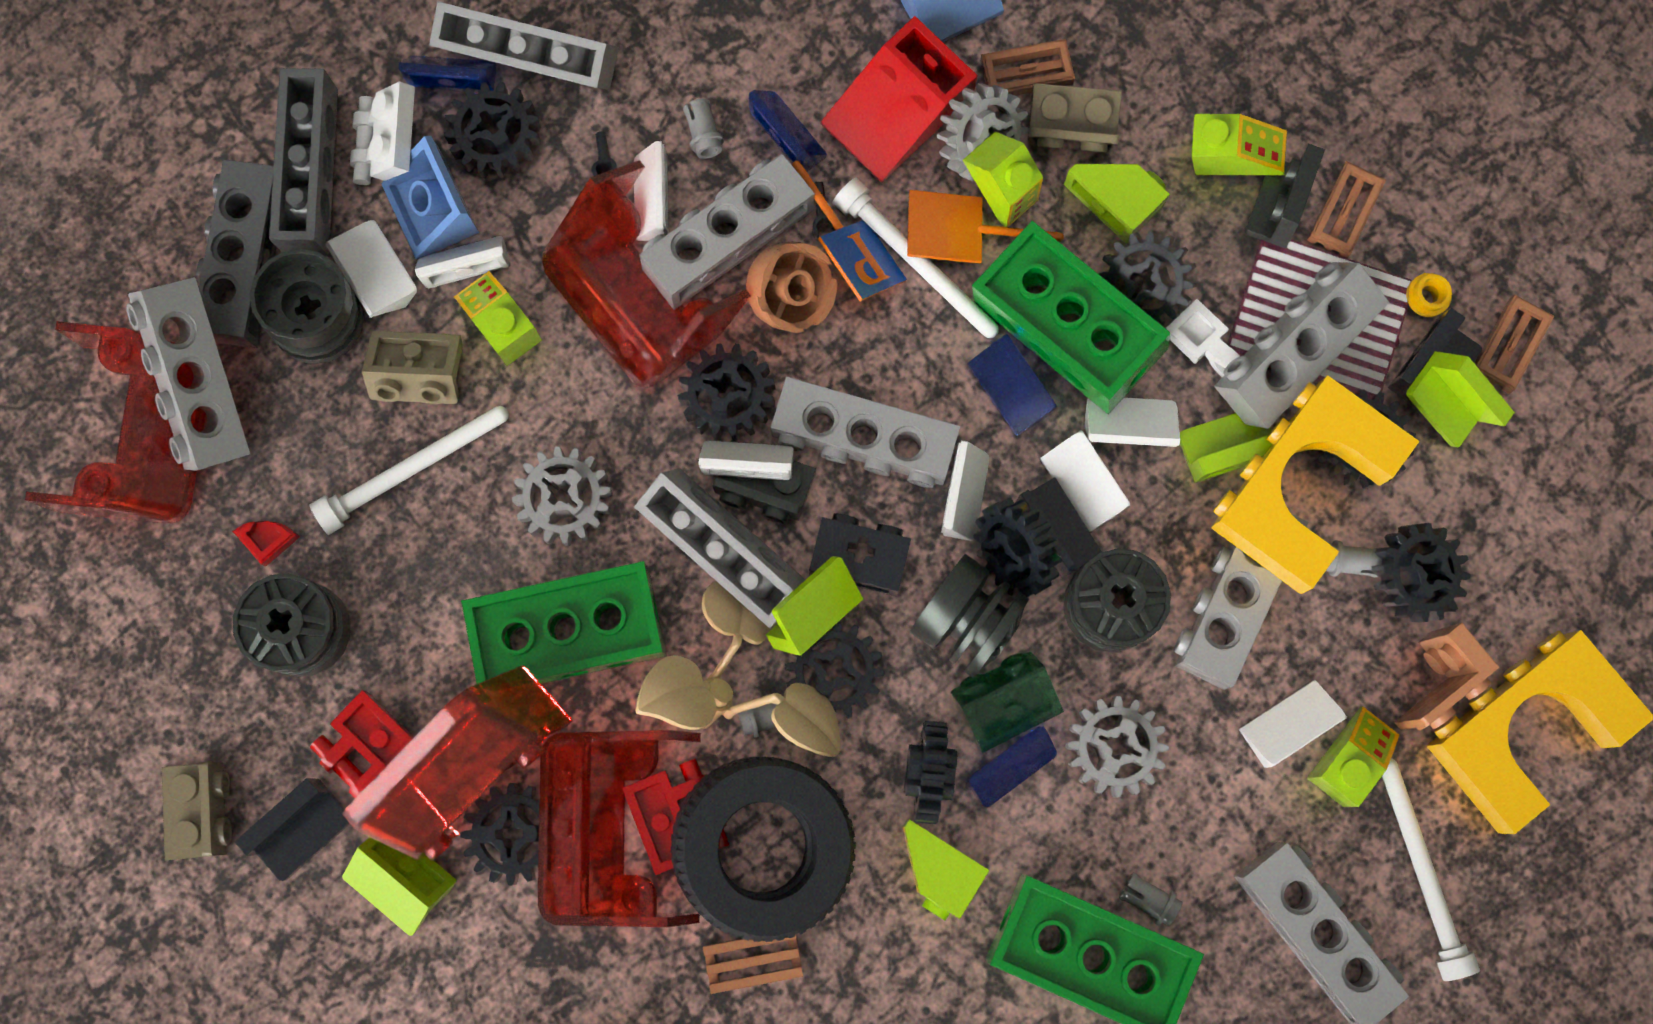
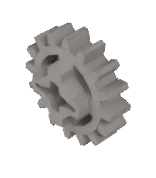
[937,83,1030,181]
[512,446,613,546]
[1065,696,1169,797]

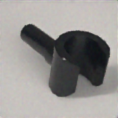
[591,131,623,193]
[812,182,836,241]

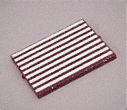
[1227,240,1412,400]

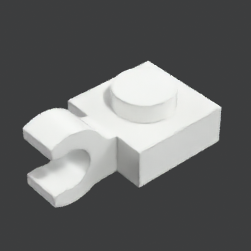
[1165,299,1240,377]

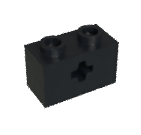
[809,513,911,597]

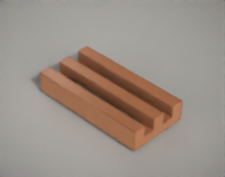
[980,39,1075,96]
[1307,161,1386,259]
[1475,295,1554,394]
[703,934,803,994]

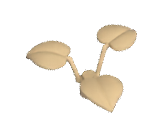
[636,581,841,757]

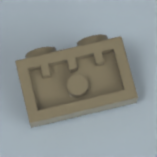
[1027,83,1122,152]
[362,331,463,404]
[161,761,232,860]

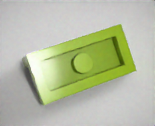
[1406,351,1515,448]
[1180,413,1272,483]
[766,556,863,656]
[343,821,457,936]

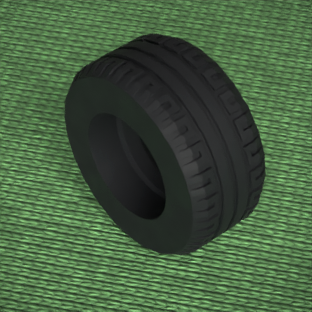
[671,756,856,942]

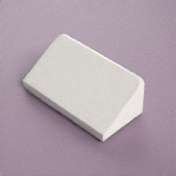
[634,141,669,241]
[325,220,417,317]
[415,236,511,289]
[1084,397,1180,447]
[1040,430,1131,533]
[941,440,989,541]
[699,441,794,480]
[1239,680,1347,768]

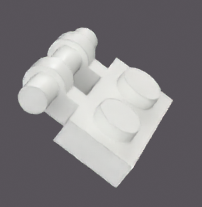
[350,81,415,185]

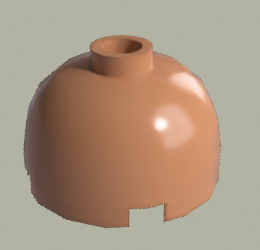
[746,241,837,333]

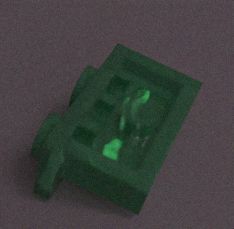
[951,652,1064,753]

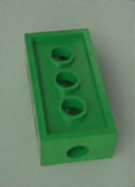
[972,221,1171,414]
[461,561,667,695]
[985,873,1204,1024]

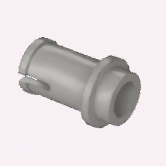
[683,99,724,159]
[1326,540,1382,578]
[738,703,777,738]
[1119,872,1183,927]

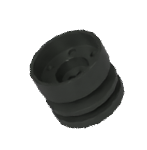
[249,249,364,364]
[1063,548,1171,653]
[910,554,1029,678]
[233,573,351,677]

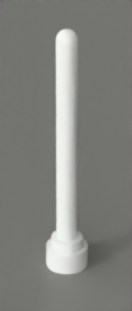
[833,177,999,338]
[309,406,509,535]
[1382,758,1480,981]

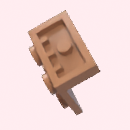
[1394,623,1500,731]

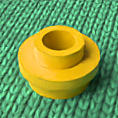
[1406,273,1452,317]

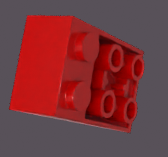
[821,16,978,183]

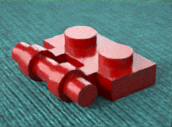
[310,690,431,811]
[622,758,730,875]

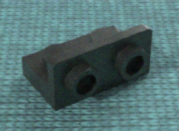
[1245,143,1325,248]
[712,440,816,524]

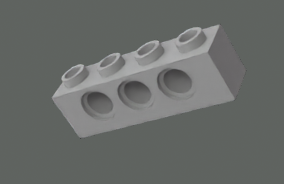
[429,1,619,90]
[639,154,815,310]
[1214,262,1390,429]
[127,277,250,470]
[771,376,960,488]
[634,468,805,628]
[1174,514,1309,690]
[1234,842,1410,1024]

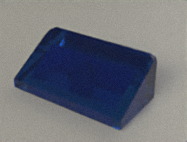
[398,56,497,92]
[748,90,827,172]
[967,334,1057,437]
[965,726,1057,808]

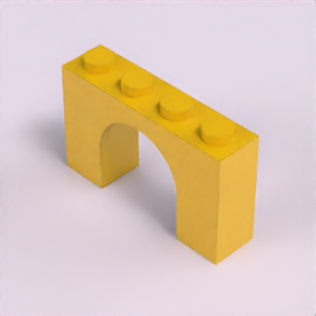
[1211,375,1420,594]
[1427,630,1653,834]

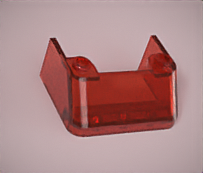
[542,160,751,388]
[25,321,206,524]
[342,665,573,861]
[538,730,701,928]

